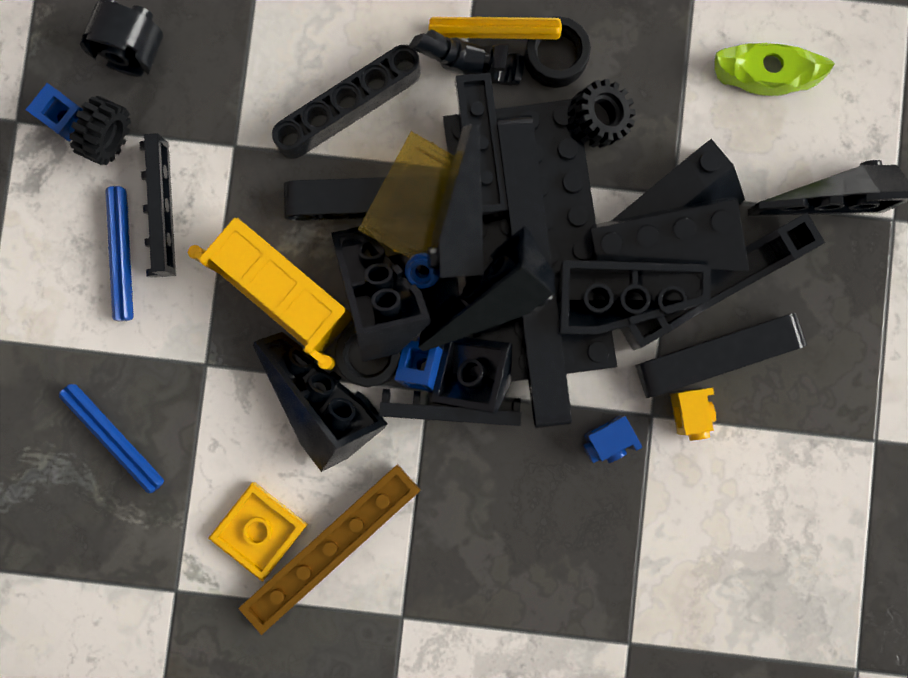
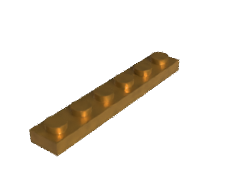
[238,464,421,635]

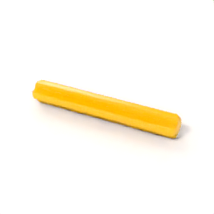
[428,17,562,40]

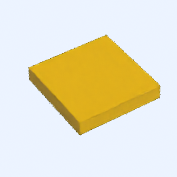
[208,482,308,582]

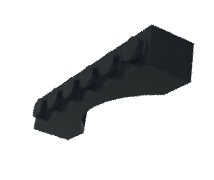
[620,212,825,350]

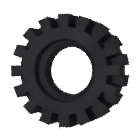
[568,79,636,148]
[70,96,131,165]

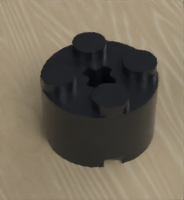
[80,0,163,77]

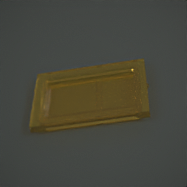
[358,131,455,268]

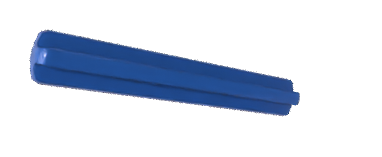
[105,186,134,321]
[59,384,164,494]

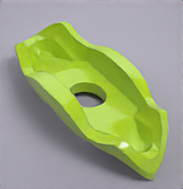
[714,43,835,96]

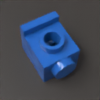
[25,83,83,142]
[394,337,443,393]
[583,415,643,463]

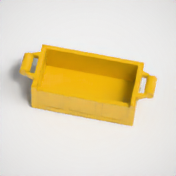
[188,218,352,370]

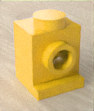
[670,387,716,441]

